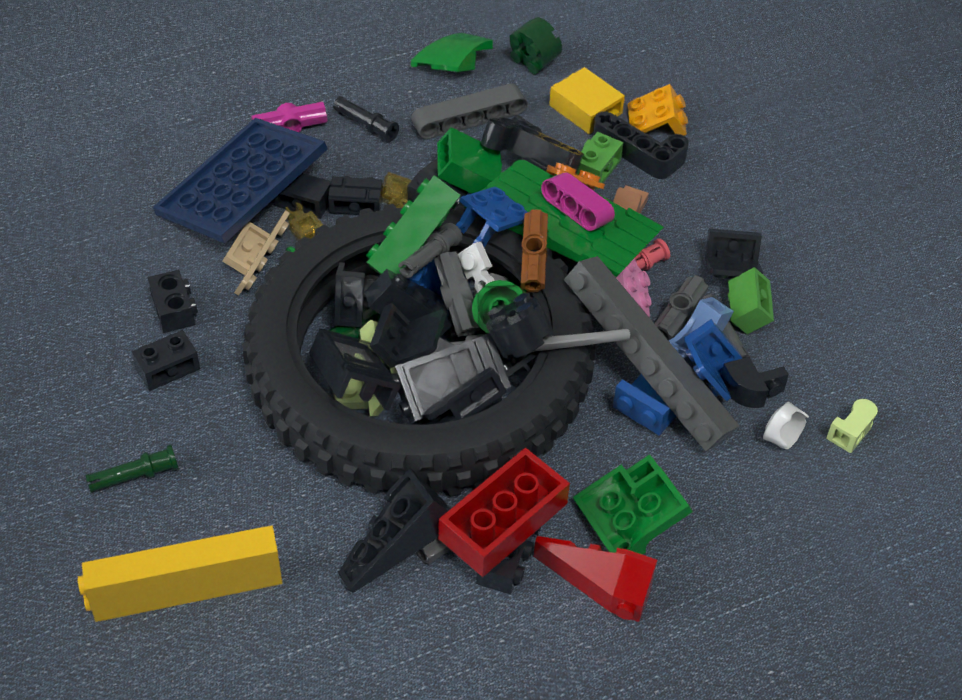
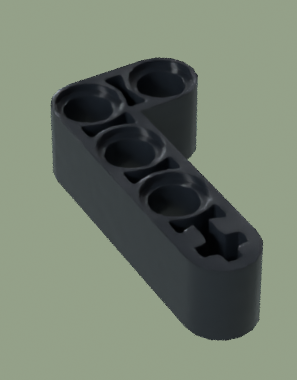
[593,111,689,179]
[480,117,584,174]

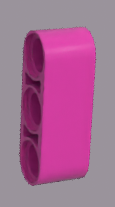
[541,172,615,231]

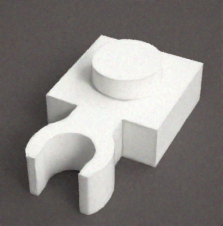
[457,242,495,292]

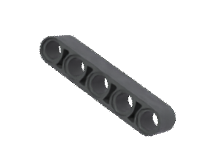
[411,83,528,139]

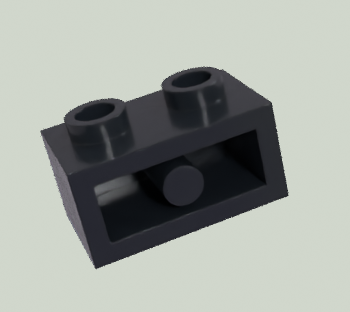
[131,330,200,391]

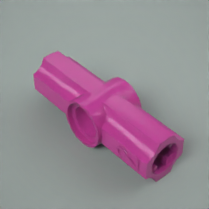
[251,102,327,132]

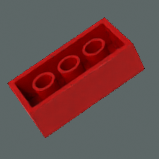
[439,447,570,577]

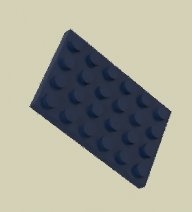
[153,117,327,243]

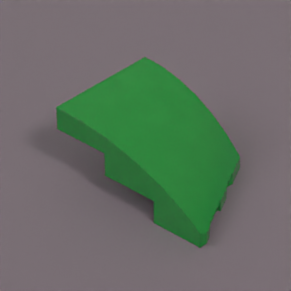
[411,33,493,72]

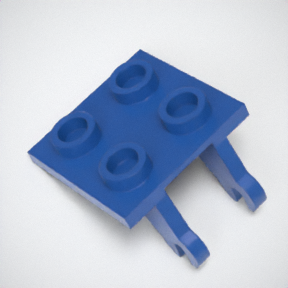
[456,187,528,247]

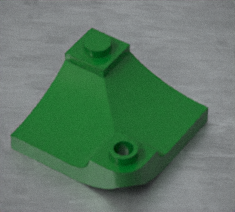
[573,454,693,555]

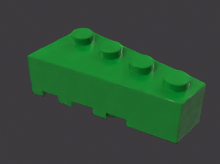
[366,175,460,275]

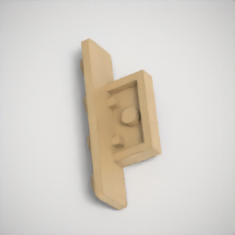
[223,210,290,296]

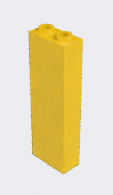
[78,525,282,622]

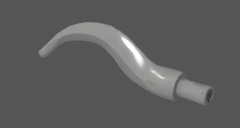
[450,329,630,357]

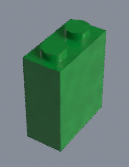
[437,127,502,193]

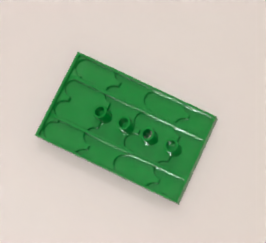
[463,160,664,277]

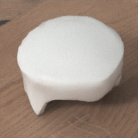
[763,402,809,449]

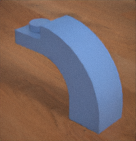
[668,297,734,367]

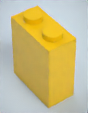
[549,67,625,134]

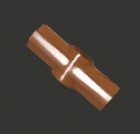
[521,210,548,292]

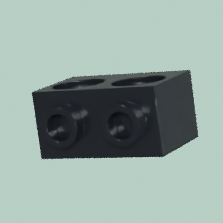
[147,269,198,333]

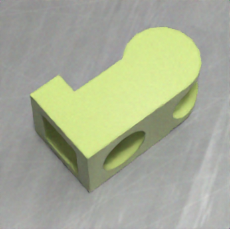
[826,399,878,453]

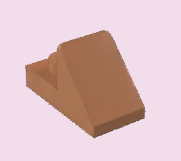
[613,185,649,213]

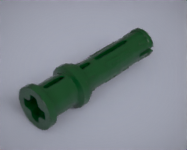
[86,445,179,493]

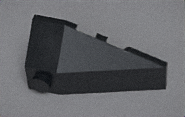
[338,468,450,593]

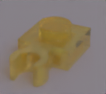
[382,172,411,208]
[286,202,323,239]

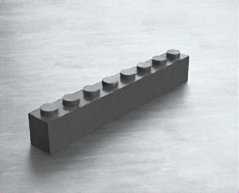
[564,256,739,451]

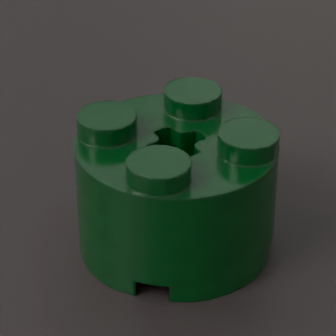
[509,17,562,74]

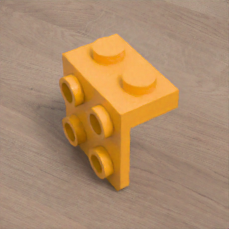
[628,84,688,136]

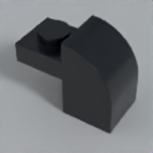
[721,357,789,408]

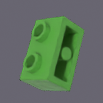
[577,132,623,189]
[728,267,774,334]

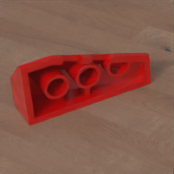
[534,536,657,622]

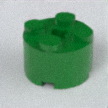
[472,280,526,334]

